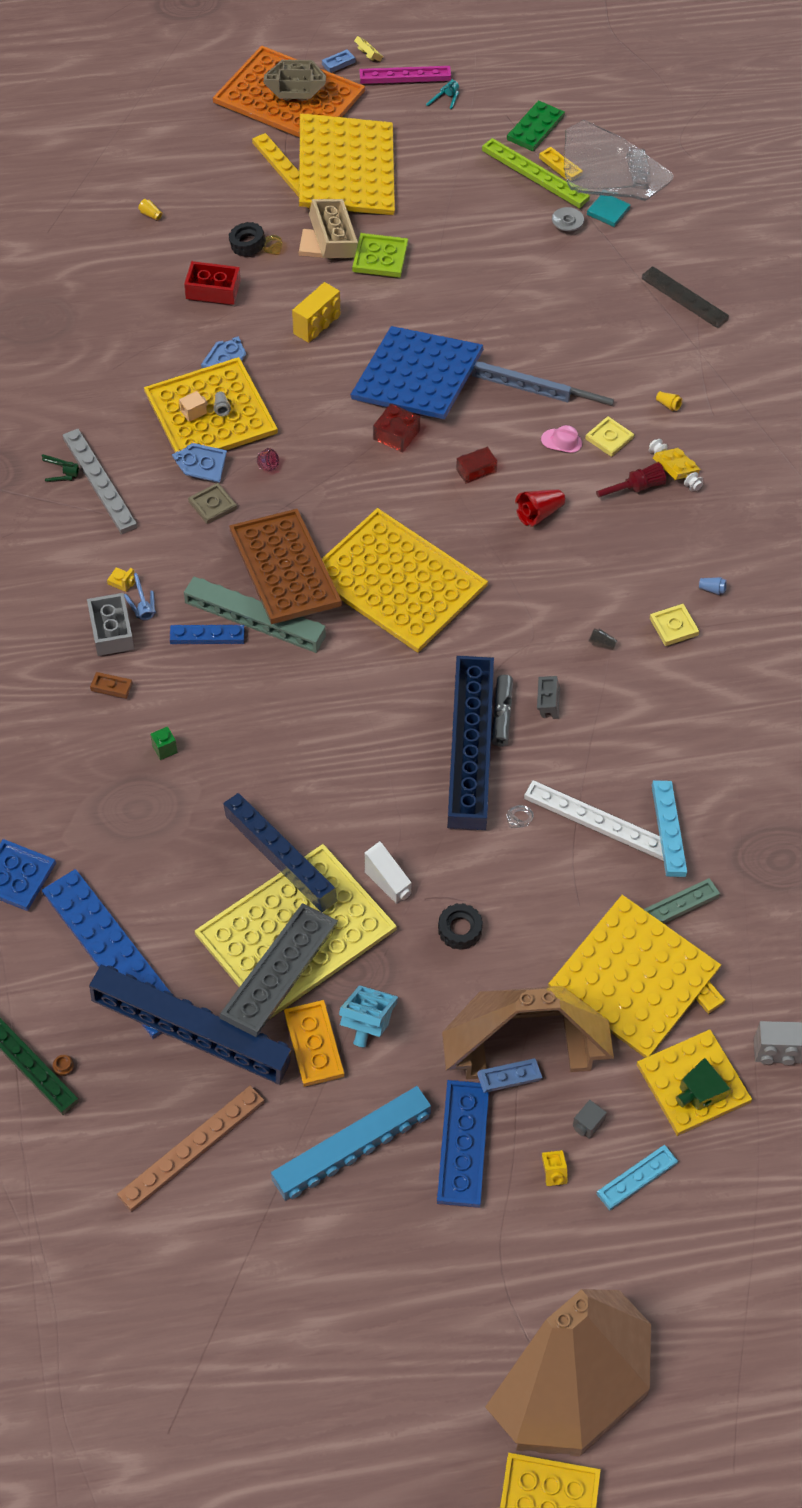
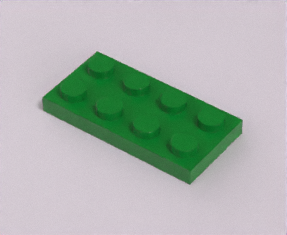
[507,100,565,151]

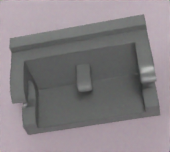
[537,676,560,719]

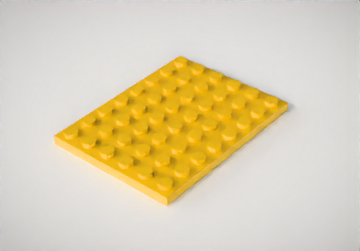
[299,113,395,215]
[322,508,488,653]

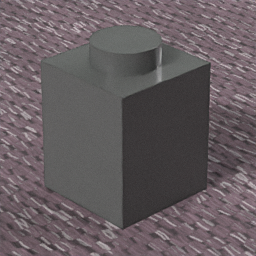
[573,1100,607,1139]

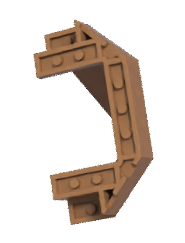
[442,986,614,1080]
[485,1289,651,1456]

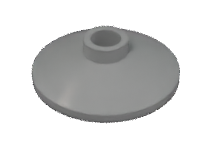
[552,207,584,231]

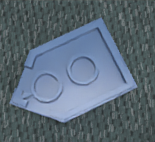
[201,336,246,368]
[172,443,227,483]

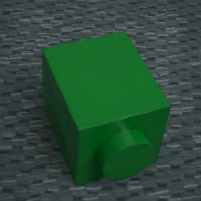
[150,726,178,760]

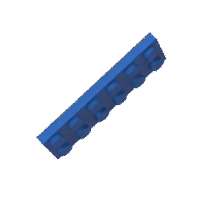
[437,1080,489,1208]

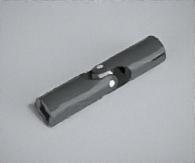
[492,675,513,747]

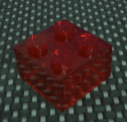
[373,403,421,453]

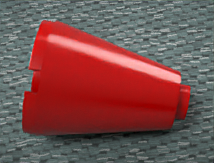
[515,489,566,527]

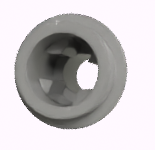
[214,392,231,416]

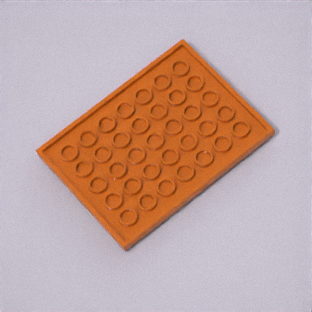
[213,45,365,137]

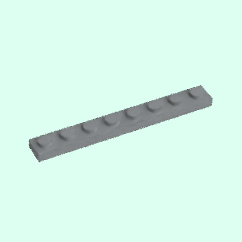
[63,429,137,534]

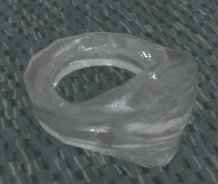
[507,805,534,828]

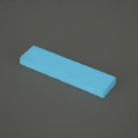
[596,1145,678,1211]

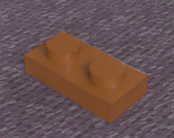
[90,672,133,699]

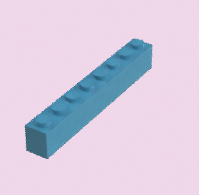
[271,1086,431,1201]

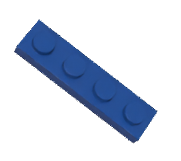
[170,625,245,644]

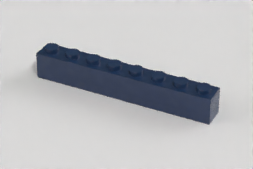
[223,793,338,912]

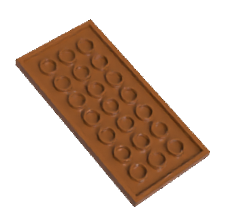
[229,509,342,624]

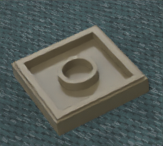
[188,483,237,524]

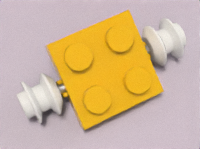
[649,439,703,492]

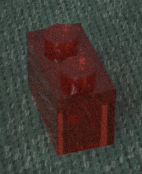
[456,446,497,484]

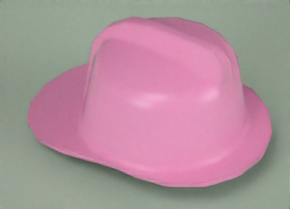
[541,425,582,453]

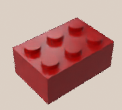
[184,261,241,305]

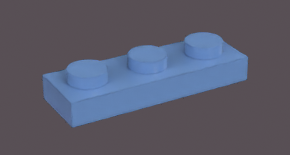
[477,1058,542,1093]

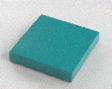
[587,192,631,227]

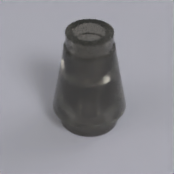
[588,628,617,650]

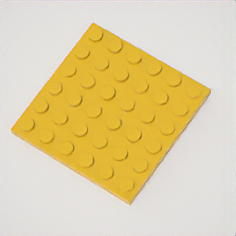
[144,357,278,453]
[548,895,721,1058]

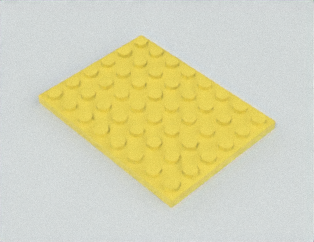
[194,844,397,1019]

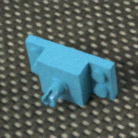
[339,985,398,1047]

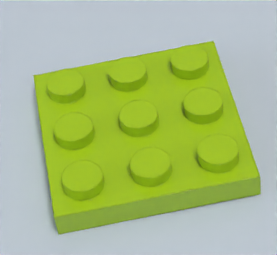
[352,233,408,278]

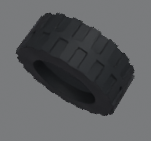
[229,222,266,256]
[438,903,483,950]

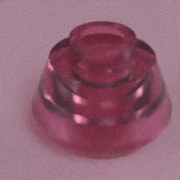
[257,448,279,472]

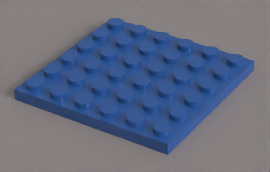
[350,326,484,419]

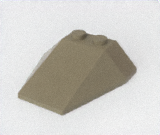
[264,60,326,101]

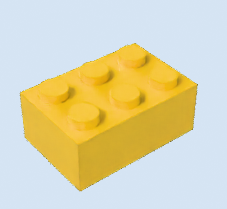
[292,282,341,343]

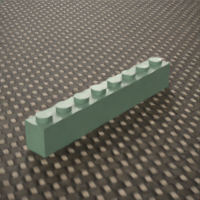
[184,576,326,653]

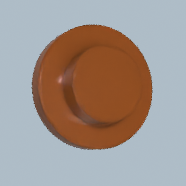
[53,1055,74,1076]

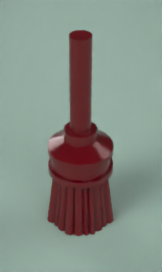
[596,462,666,498]

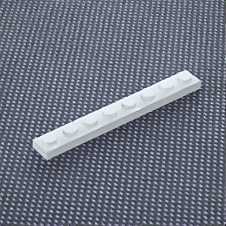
[524,780,664,861]

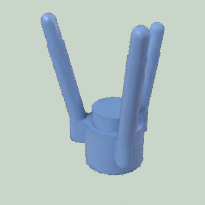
[124,573,156,620]

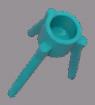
[426,79,459,109]

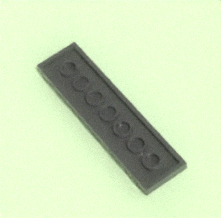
[220,903,338,1037]

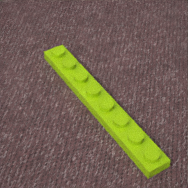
[482,138,590,208]

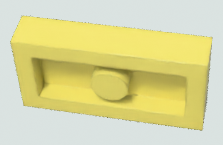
[354,36,383,62]

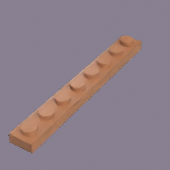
[117,1086,264,1212]

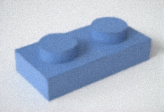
[322,49,355,73]

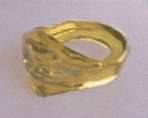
[262,235,282,255]

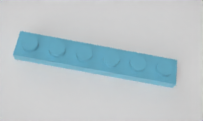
[651,780,687,877]

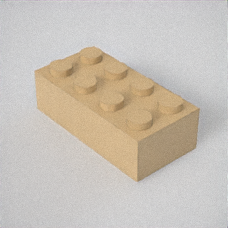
[309,199,358,258]

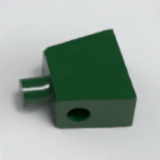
[676,1058,730,1110]

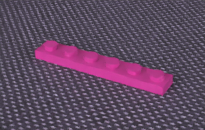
[359,66,451,84]

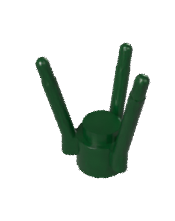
[41,454,79,482]

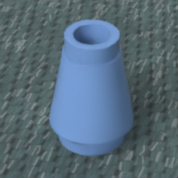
[699,577,727,595]

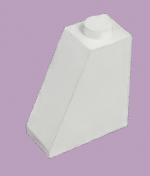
[365,841,411,904]

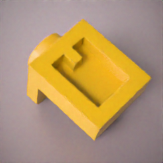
[107,567,136,592]
[542,1150,568,1186]

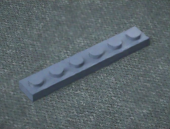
[472,361,571,402]

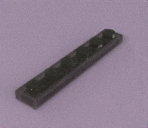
[642,266,729,328]

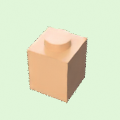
[179,391,208,422]

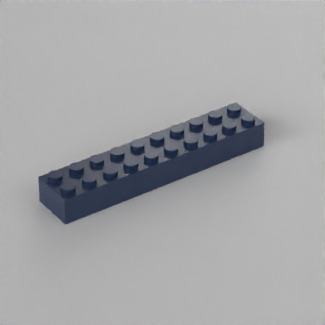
[447,656,494,830]
[89,964,291,1085]

